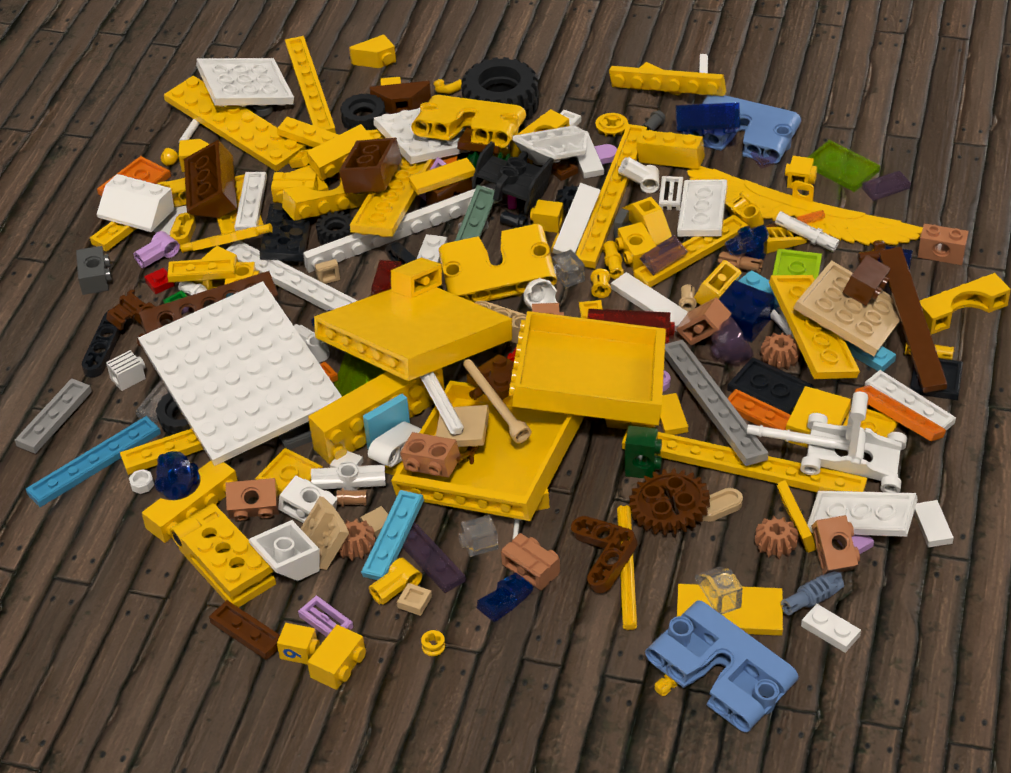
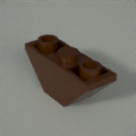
[370,81,431,114]

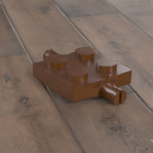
[467,354,514,400]

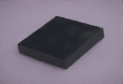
[910,358,963,400]

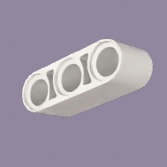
[368,421,421,467]

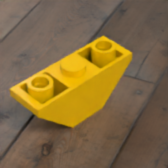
[622,197,673,247]

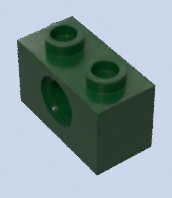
[625,426,662,479]

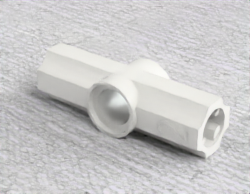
[311,461,386,490]

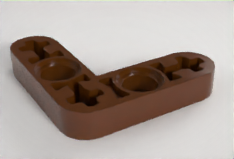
[571,516,638,593]

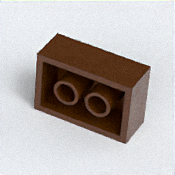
[339,137,402,194]

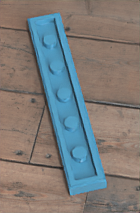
[26,416,161,507]

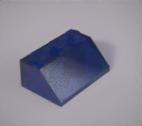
[675,102,740,135]

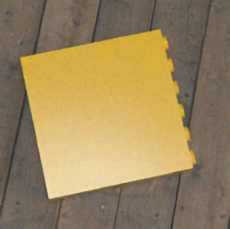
[314,287,512,381]
[509,311,666,425]
[391,380,584,521]

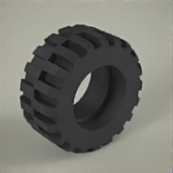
[461,57,539,123]

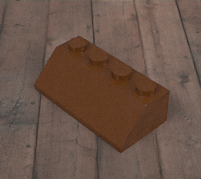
[184,140,237,218]

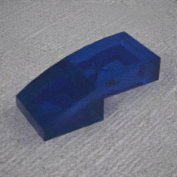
[476,572,534,622]

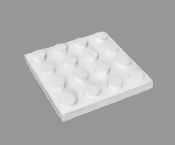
[196,58,294,107]
[374,108,471,164]

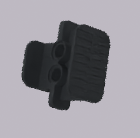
[472,141,554,215]

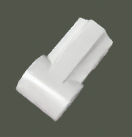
[618,157,659,193]
[294,324,330,362]

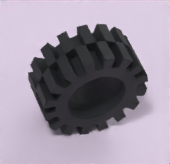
[316,211,354,245]

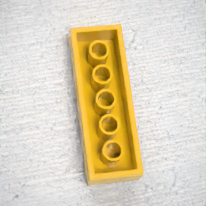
[308,368,444,465]

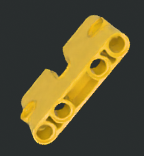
[411,95,526,148]
[438,224,557,302]

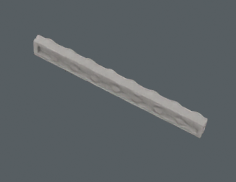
[664,340,768,466]

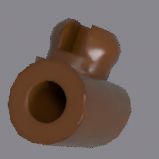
[858,240,887,263]

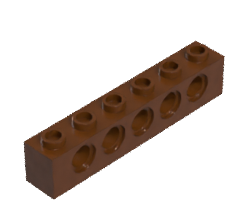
[139,271,278,334]

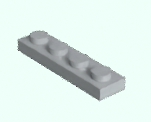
[15,378,92,454]

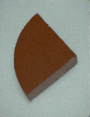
[551,162,578,181]

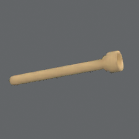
[463,359,531,443]

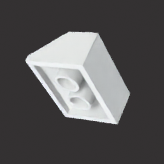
[97,174,174,232]

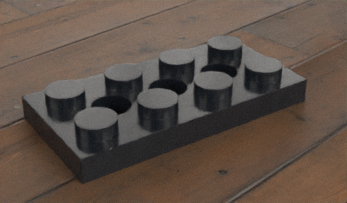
[259,203,312,262]

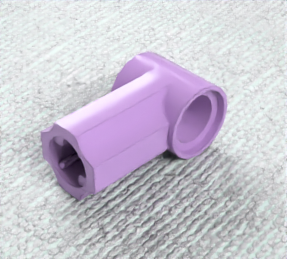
[133,231,180,269]

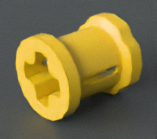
[590,268,611,298]

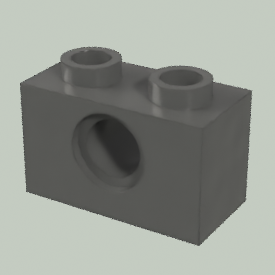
[76,246,112,295]

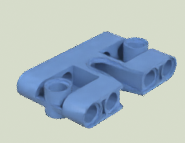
[685,95,801,163]
[645,600,799,732]

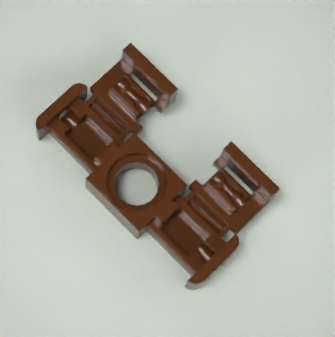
[106,289,169,347]

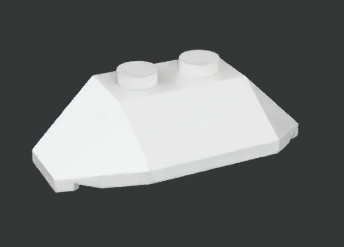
[512,125,588,165]

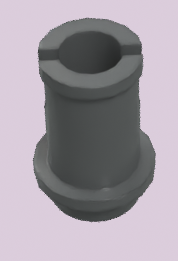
[642,110,666,131]

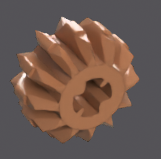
[761,332,801,370]
[755,516,798,559]
[337,518,376,561]

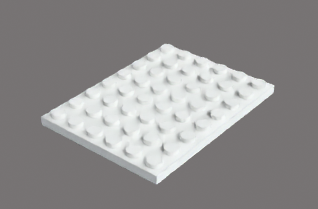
[138,281,342,466]

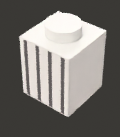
[106,350,146,391]

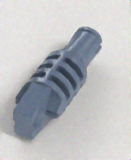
[781,571,844,615]

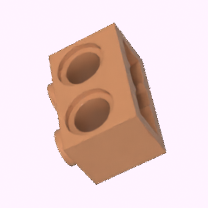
[400,432,460,477]

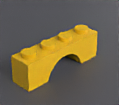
[282,177,369,221]
[920,273,1011,335]
[141,461,238,543]

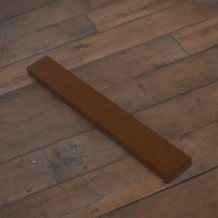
[879,247,947,393]

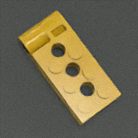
[170,503,276,608]

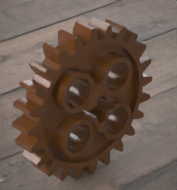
[629,468,710,535]

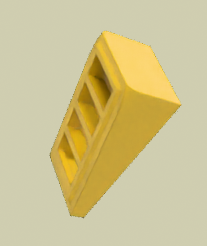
[758,227,807,253]

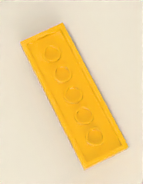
[769,275,860,379]

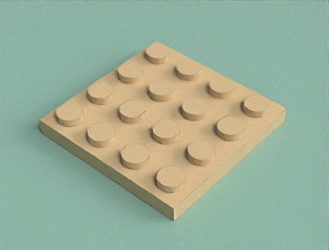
[794,260,900,356]

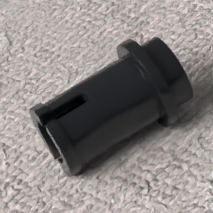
[500,210,529,228]

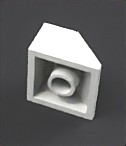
[249,520,320,581]

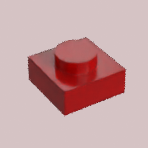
[144,268,175,294]

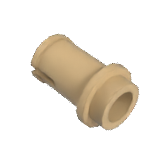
[679,284,697,312]

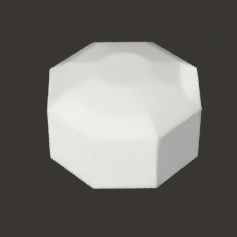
[129,469,154,494]

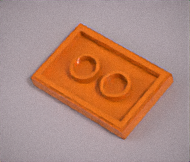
[97,156,171,196]

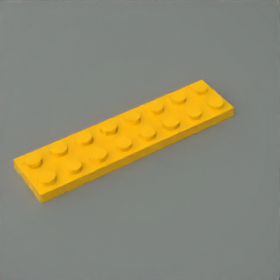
[164,75,306,172]
[350,153,436,237]

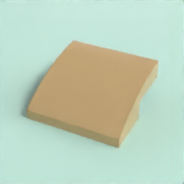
[300,496,349,570]

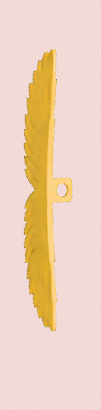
[687,166,923,246]

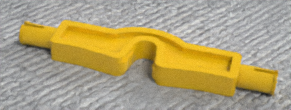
[180,223,273,253]

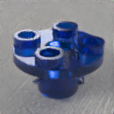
[725,225,769,260]
[155,451,200,500]

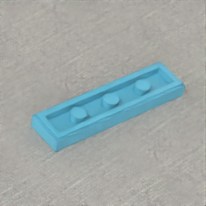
[361,490,424,580]

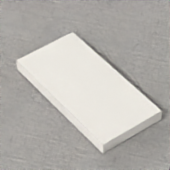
[677,179,727,237]
[807,491,918,537]

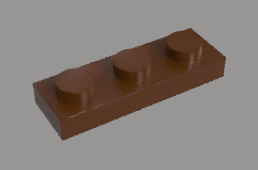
[209,600,280,660]

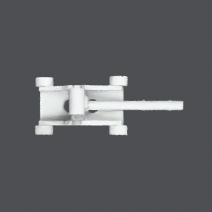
[747,392,907,493]

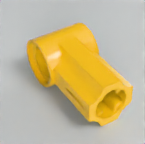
[369,558,422,605]

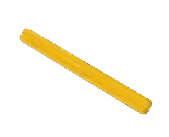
[617,505,637,630]

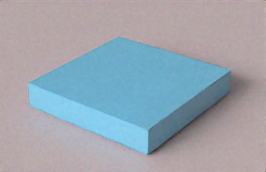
[363,393,410,449]

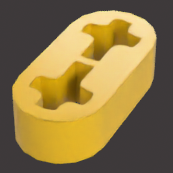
[170,213,196,245]

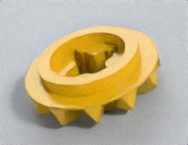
[595,113,628,137]

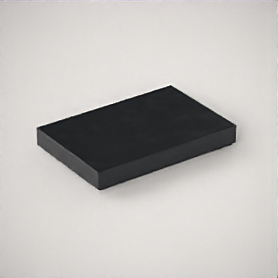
[727,357,813,415]

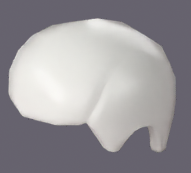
[523,278,558,311]

